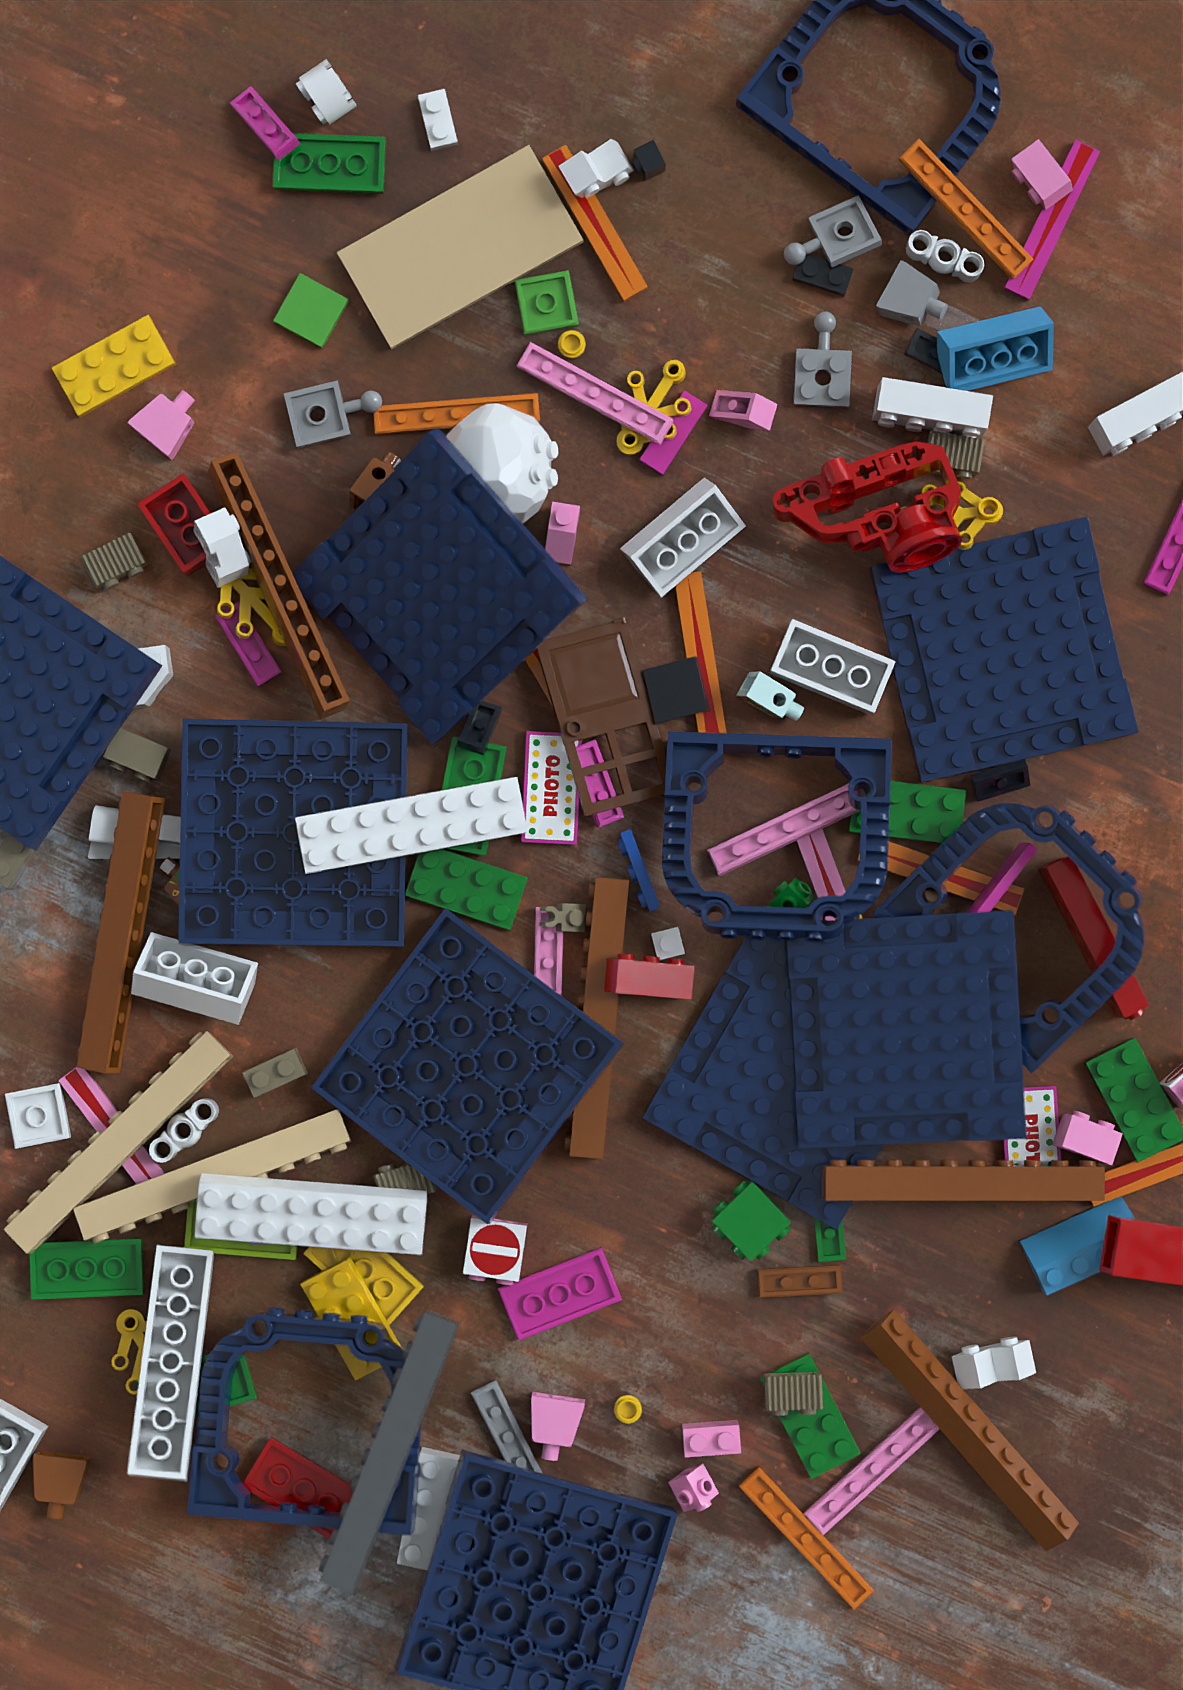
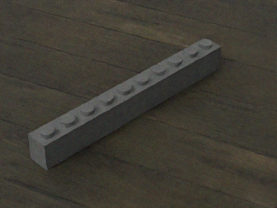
[318,1310,460,1594]

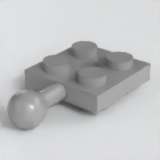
[784,195,882,267]
[794,312,852,408]
[284,381,382,449]

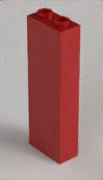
[1038,855,1149,1020]
[1099,1215,1183,1285]

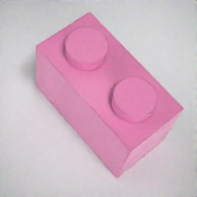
[1011,139,1073,210]
[1052,1111,1123,1165]
[682,1420,741,1457]

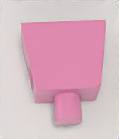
[127,390,195,460]
[531,1392,585,1461]

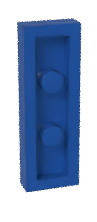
[617,829,660,912]

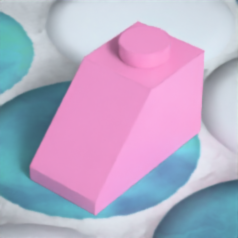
[709,390,777,431]
[545,502,580,565]

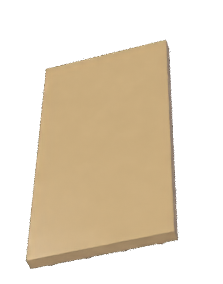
[337,145,583,350]

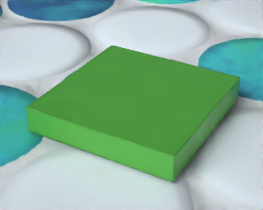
[515,270,579,336]
[273,273,349,349]

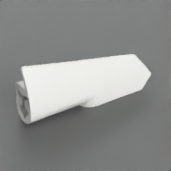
[88,805,181,859]

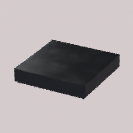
[643,656,710,724]

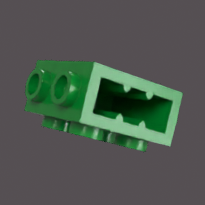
[711,1180,791,1261]

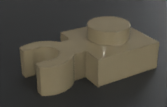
[539,903,586,932]

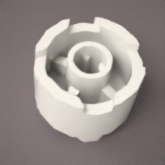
[296,59,357,125]

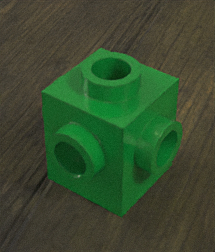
[766,877,815,908]

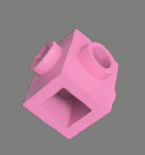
[668,1464,719,1512]

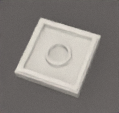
[5,1083,71,1149]

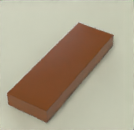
[757,1264,842,1298]

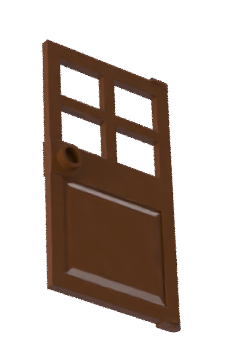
[536,617,667,817]

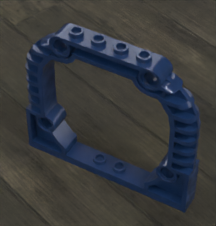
[735,0,1001,236]
[662,731,892,942]
[873,803,1144,1074]
[187,1308,422,1536]

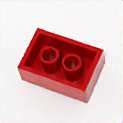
[137,473,211,577]

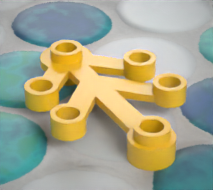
[617,360,691,455]
[900,481,1003,550]
[217,568,286,646]
[111,1309,147,1395]

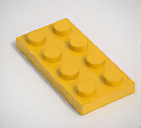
[52,315,176,417]
[303,1246,424,1325]
[300,1257,402,1380]

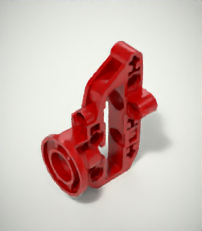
[773,441,962,573]

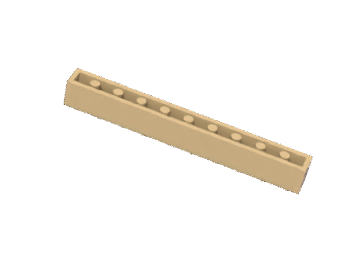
[4,1031,234,1254]
[73,1109,352,1244]

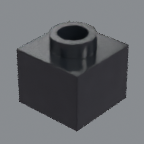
[631,140,666,181]

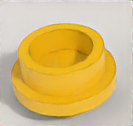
[558,330,586,358]
[614,1395,642,1424]

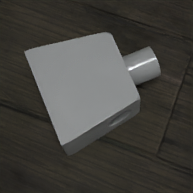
[876,260,948,326]

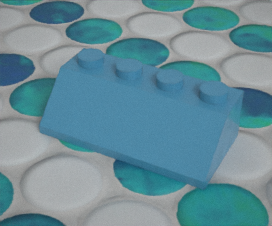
[937,307,1054,391]
[1019,1196,1135,1295]

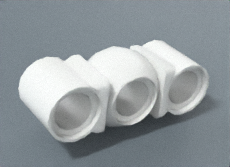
[906,230,984,283]
[149,1098,219,1163]

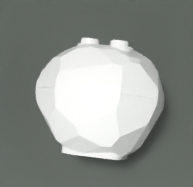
[447,403,558,524]

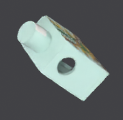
[736,671,804,722]

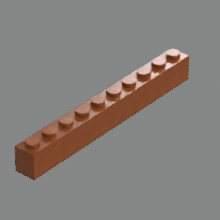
[208,452,350,720]
[77,791,166,1074]
[565,877,629,1159]
[822,1159,1105,1201]
[861,1310,1079,1551]

